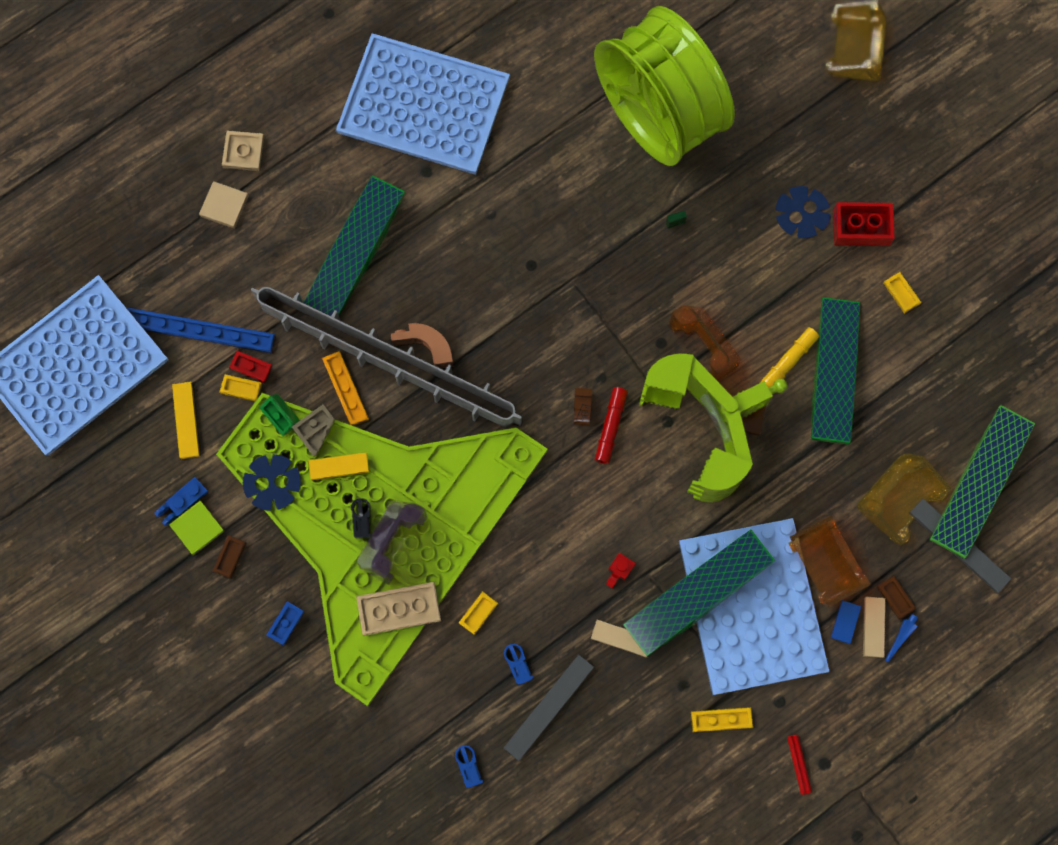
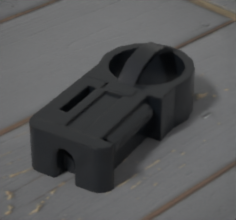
[351,498,372,540]

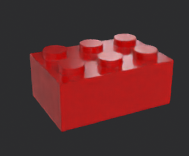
[833,202,895,246]

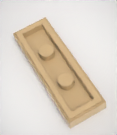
[863,597,885,658]
[591,620,647,658]

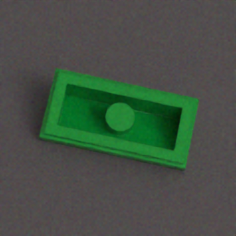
[259,394,300,436]

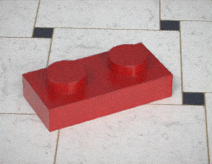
[229,351,273,383]

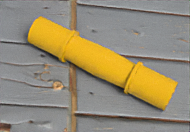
[759,327,820,387]

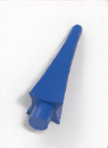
[885,614,918,662]

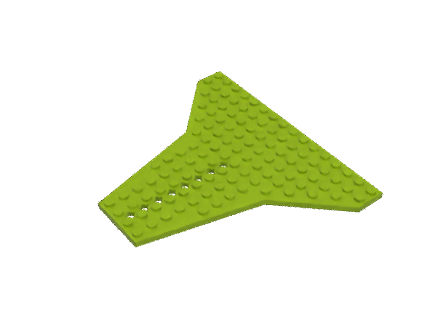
[216,393,548,706]

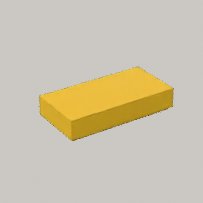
[883,272,921,314]
[220,374,262,402]
[459,591,498,635]

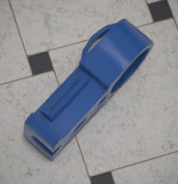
[504,644,533,685]
[455,745,483,788]

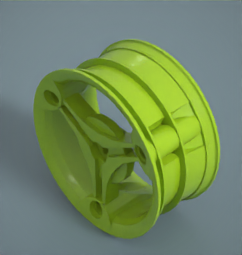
[594,6,735,166]

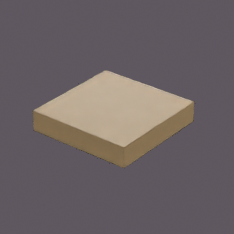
[222,131,264,171]
[199,181,249,229]

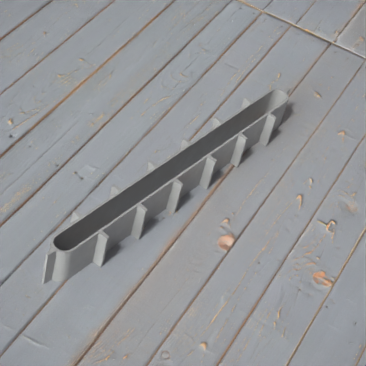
[251,287,522,427]

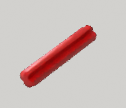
[787,735,812,795]

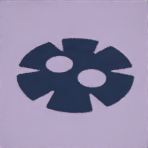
[775,186,830,238]
[243,454,301,511]

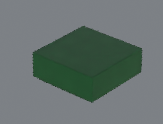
[666,211,687,228]

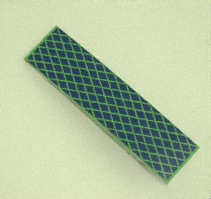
[930,405,1035,559]

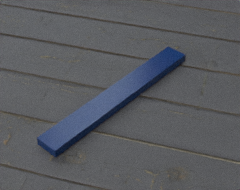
[127,307,275,353]

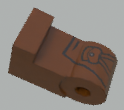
[574,388,593,426]

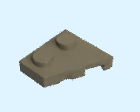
[292,405,335,457]

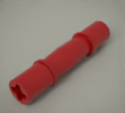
[594,387,628,464]

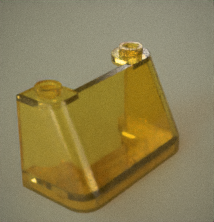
[826,0,886,81]
[857,453,951,545]

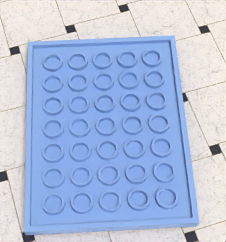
[336,33,510,175]
[0,275,169,457]
[679,518,829,695]

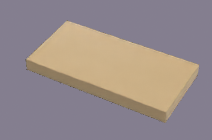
[356,582,441,636]

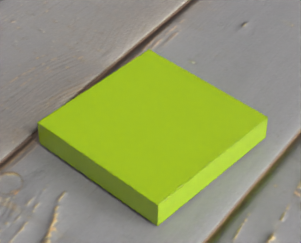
[169,501,224,555]

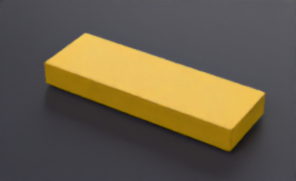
[309,453,369,481]
[691,707,753,732]

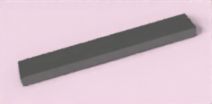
[909,499,1011,593]
[504,655,594,761]

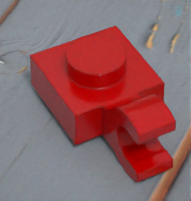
[606,553,635,588]

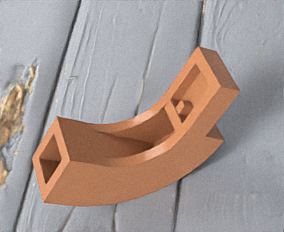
[391,323,453,369]

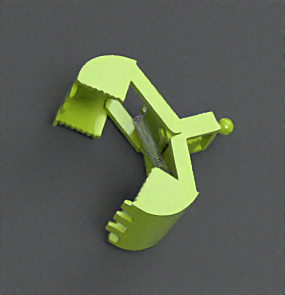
[639,354,788,502]

